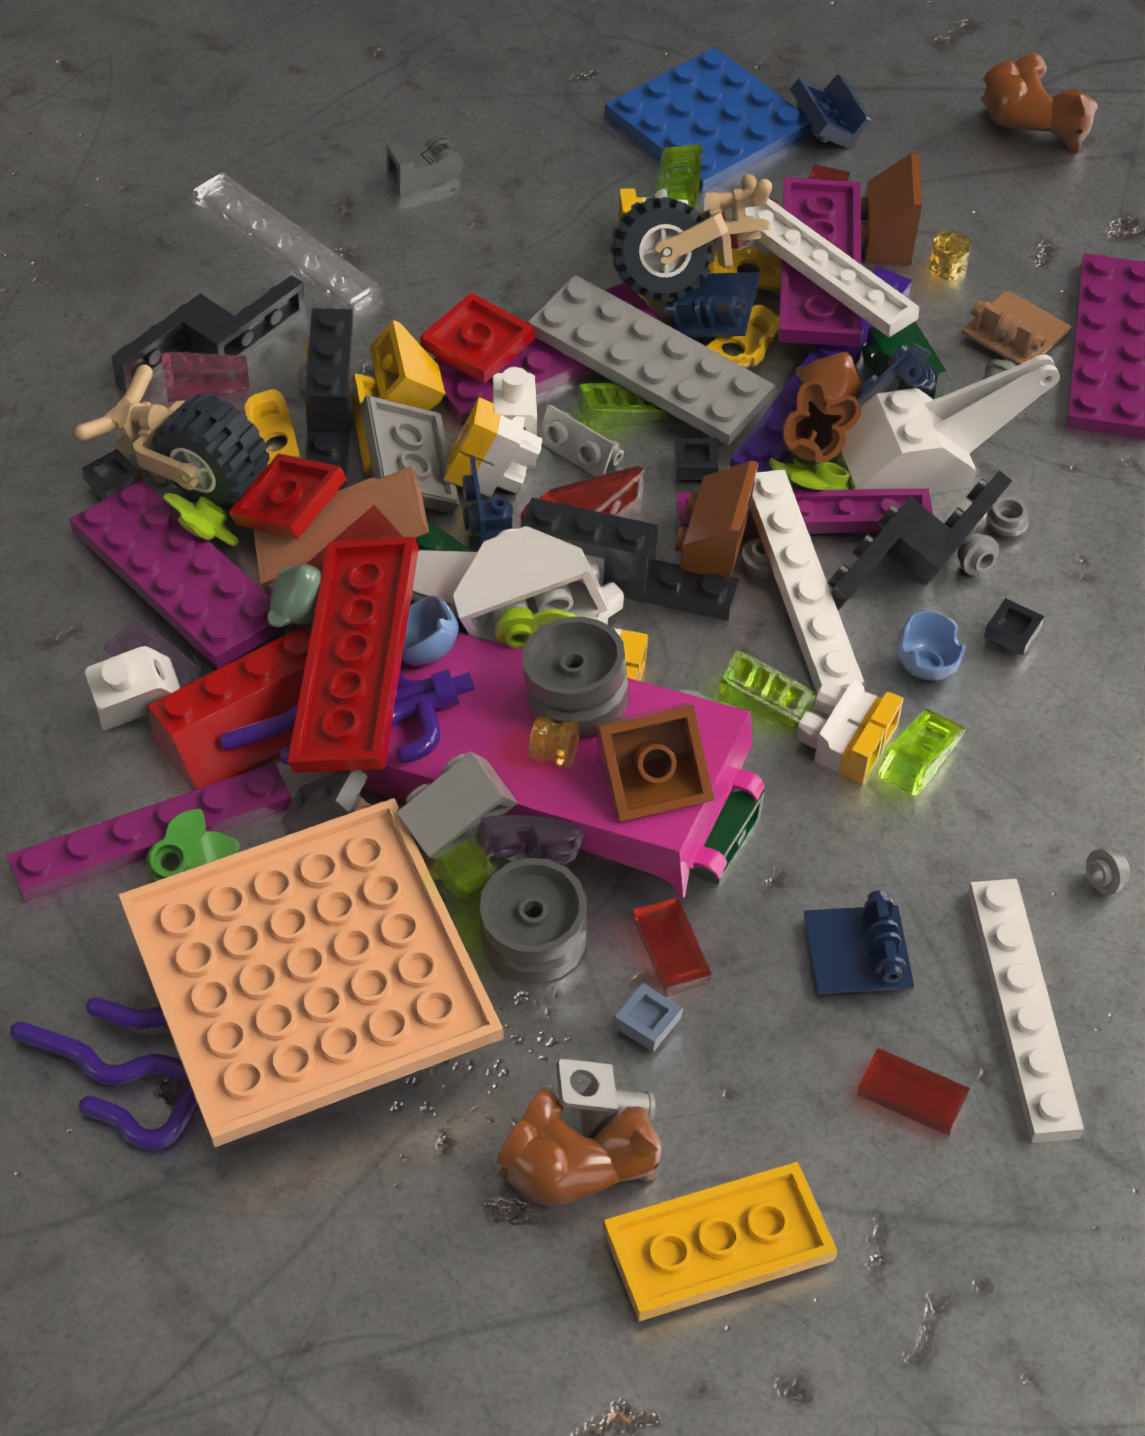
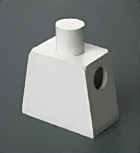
[492,367,537,470]
[84,646,180,731]

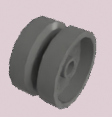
[522,616,629,738]
[479,858,587,984]

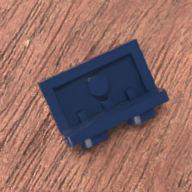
[790,74,871,148]

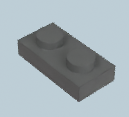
[281,770,368,833]

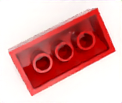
[147,625,311,791]

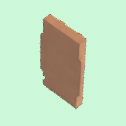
[253,466,429,595]

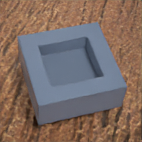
[613,982,683,1052]

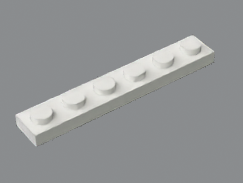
[724,198,920,337]
[750,469,864,694]
[968,878,1084,1143]

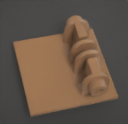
[961,290,1072,365]

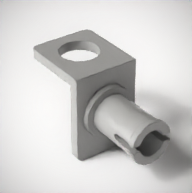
[556,1058,656,1139]

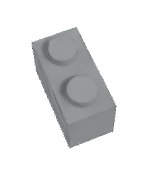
[397,752,518,862]

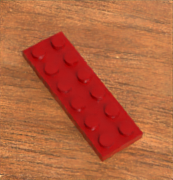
[288,536,419,773]

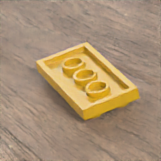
[603,1161,837,1322]

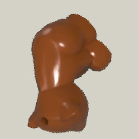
[981,52,1098,153]
[782,352,862,463]
[496,1088,662,1206]

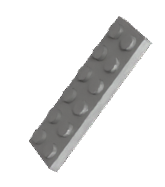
[528,274,775,446]

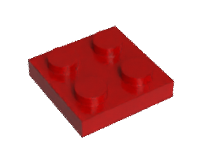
[420,292,535,384]
[228,453,347,540]

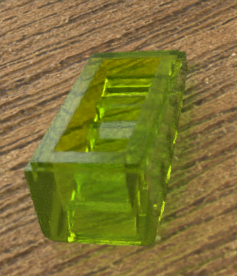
[655,144,703,209]
[578,383,668,432]
[718,650,818,729]
[879,709,966,796]
[433,837,500,906]

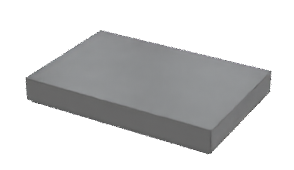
[360,395,460,514]

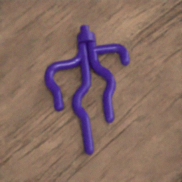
[219,668,475,765]
[10,997,198,1150]

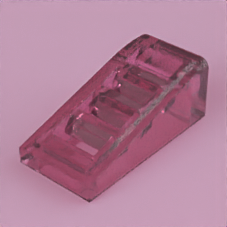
[161,352,250,403]

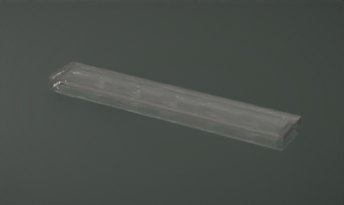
[194,172,380,313]

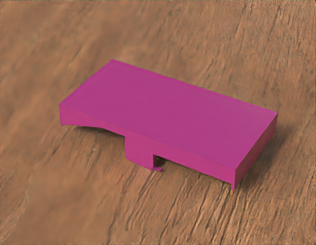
[337,632,765,899]

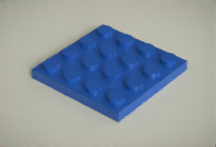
[604,47,812,193]

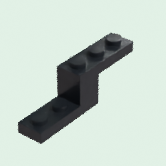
[111,275,305,393]
[305,308,353,491]
[827,470,1012,611]
[520,497,740,621]

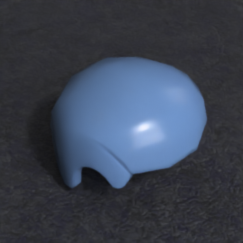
[402,596,459,666]
[897,610,965,681]

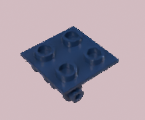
[666,272,760,337]
[857,343,939,406]
[463,457,513,552]
[804,890,914,995]

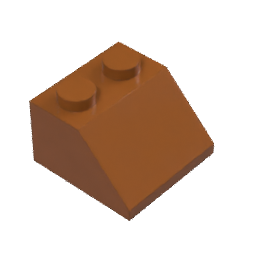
[861,153,922,265]
[675,461,758,582]
[593,703,715,822]

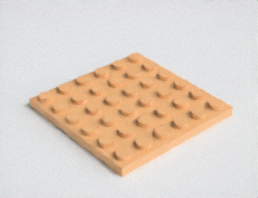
[118,798,504,1148]

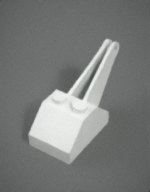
[834,355,1060,494]
[411,526,608,643]

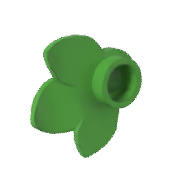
[146,809,241,881]

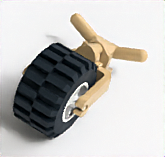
[610,174,772,301]
[73,365,270,510]

